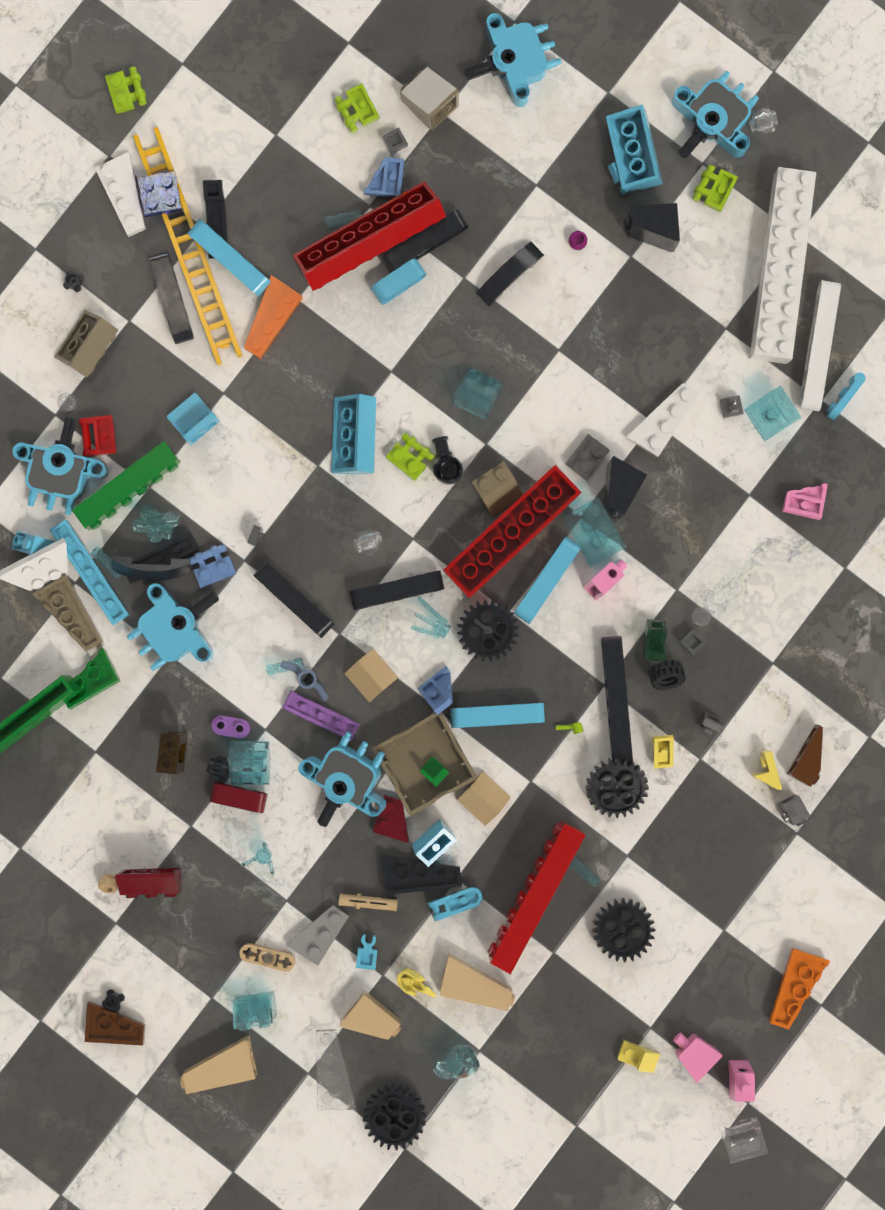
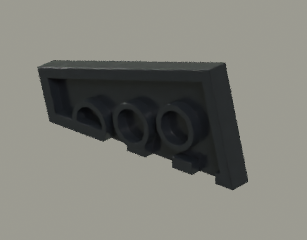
[381,855,462,895]

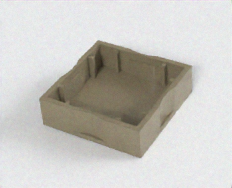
[372,713,478,816]

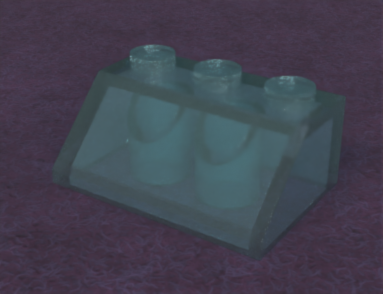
[563,497,626,568]

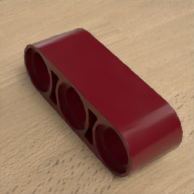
[209,782,268,813]

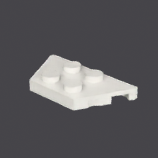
[0,538,68,592]

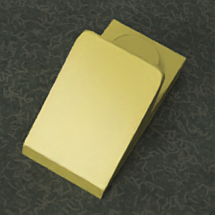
[650,735,674,769]
[751,750,782,790]
[617,1039,660,1073]

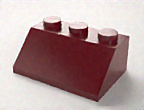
[115,868,182,898]

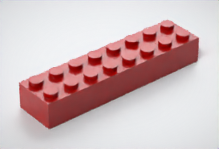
[292,181,446,291]
[443,465,582,599]
[487,820,586,975]

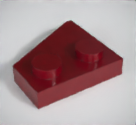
[373,795,409,843]

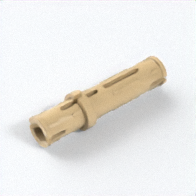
[339,893,398,911]

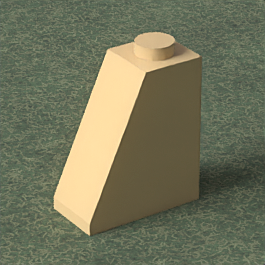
[340,991,401,1040]

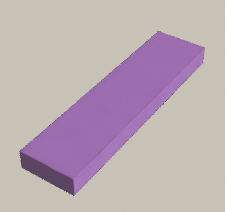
[282,691,360,741]

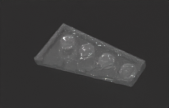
[316,1029,357,1111]

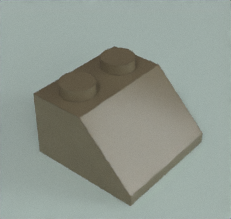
[471,461,523,516]

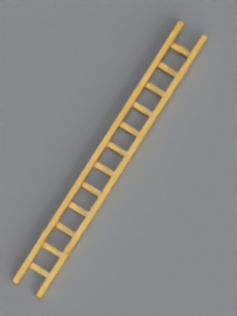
[133,127,243,365]

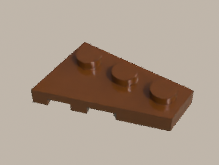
[84,1001,146,1046]

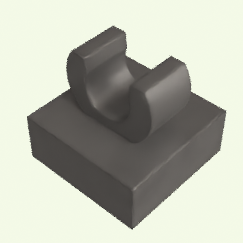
[720,395,744,419]
[701,712,723,737]

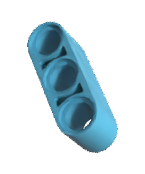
[371,258,427,305]

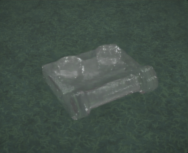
[720,1117,768,1164]

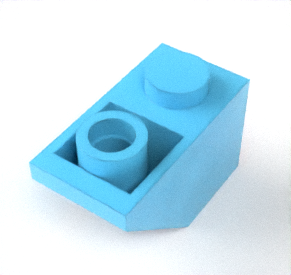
[12,531,55,555]

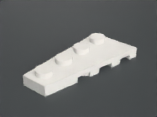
[95,152,146,237]
[626,383,699,458]

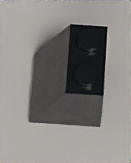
[623,203,680,252]
[603,456,647,520]

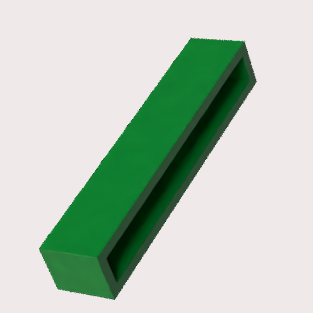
[71,441,181,530]
[0,675,82,754]

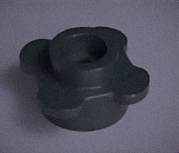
[63,271,85,292]
[102,989,125,1012]

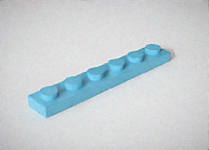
[50,519,130,625]

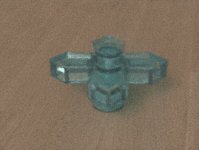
[132,505,181,542]

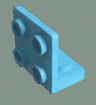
[167,393,220,446]

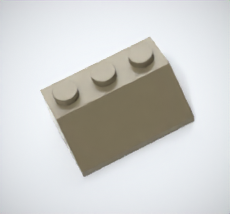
[54,310,118,377]

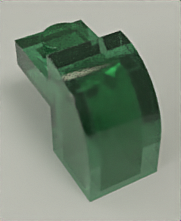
[643,619,667,661]

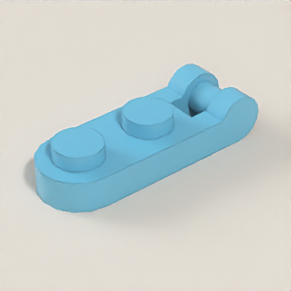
[826,372,866,421]
[428,887,482,921]

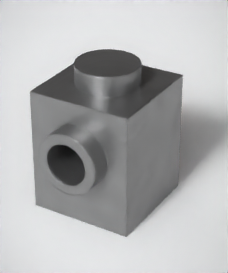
[778,794,810,826]

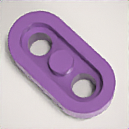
[212,715,251,738]

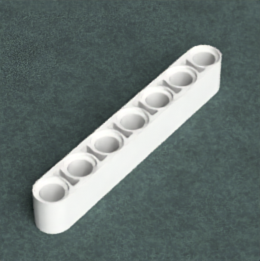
[799,280,841,411]

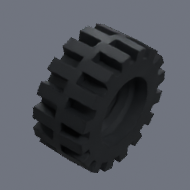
[649,660,686,691]

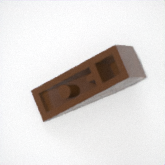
[787,724,823,787]

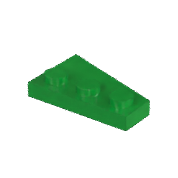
[66,647,121,710]

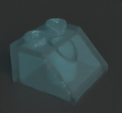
[744,385,802,442]

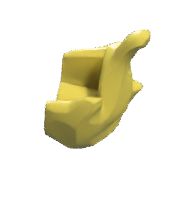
[397,968,436,998]

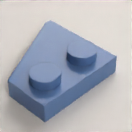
[364,157,404,198]
[417,666,453,715]

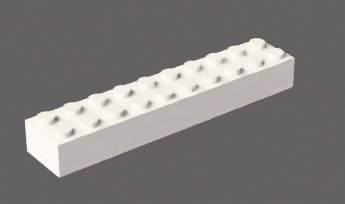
[749,167,816,364]

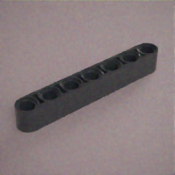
[601,636,633,763]

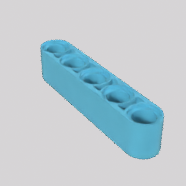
[188,219,271,296]
[514,536,581,624]
[450,703,545,728]

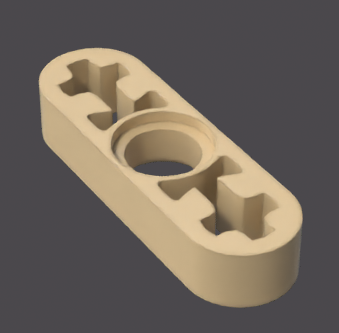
[240,943,296,972]

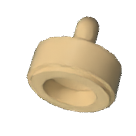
[98,874,118,893]

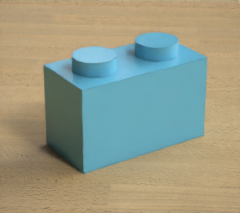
[412,819,457,867]

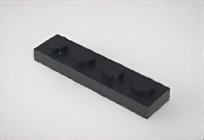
[127,532,200,584]

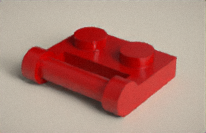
[79,415,117,458]

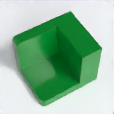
[419,756,449,787]

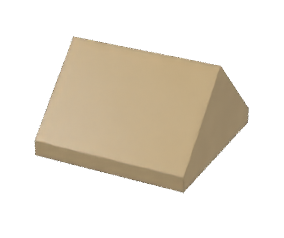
[345,649,398,703]
[457,771,511,826]

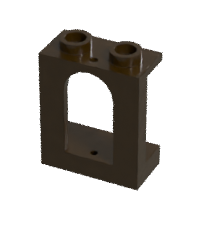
[156,731,188,774]

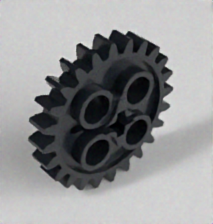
[457,599,519,662]
[585,757,649,818]
[592,898,656,962]
[363,1084,426,1150]

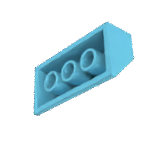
[606,104,663,190]
[331,394,376,475]

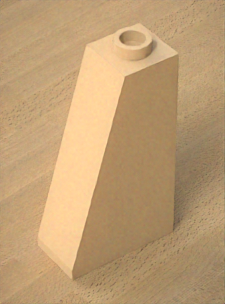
[440,954,515,1011]
[180,1035,257,1094]

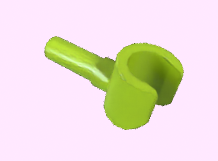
[556,722,584,734]

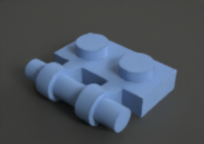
[188,544,237,588]

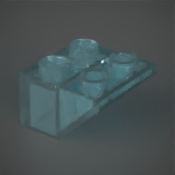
[452,367,504,420]
[228,741,270,785]
[233,991,277,1031]

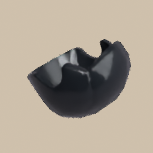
[433,456,463,485]

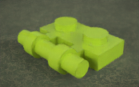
[105,67,147,114]
[334,83,380,133]
[692,165,738,213]
[385,432,435,481]

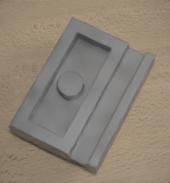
[565,434,610,481]

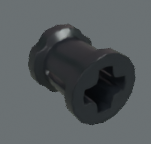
[432,436,452,459]

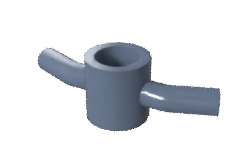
[280,660,329,702]

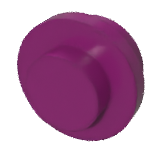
[568,231,588,250]

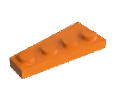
[244,275,303,360]
[769,948,830,1030]

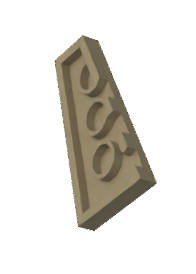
[32,575,104,651]

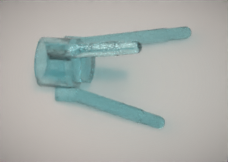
[411,597,451,639]
[242,842,274,875]

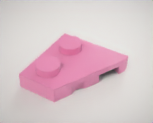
[782,483,828,520]

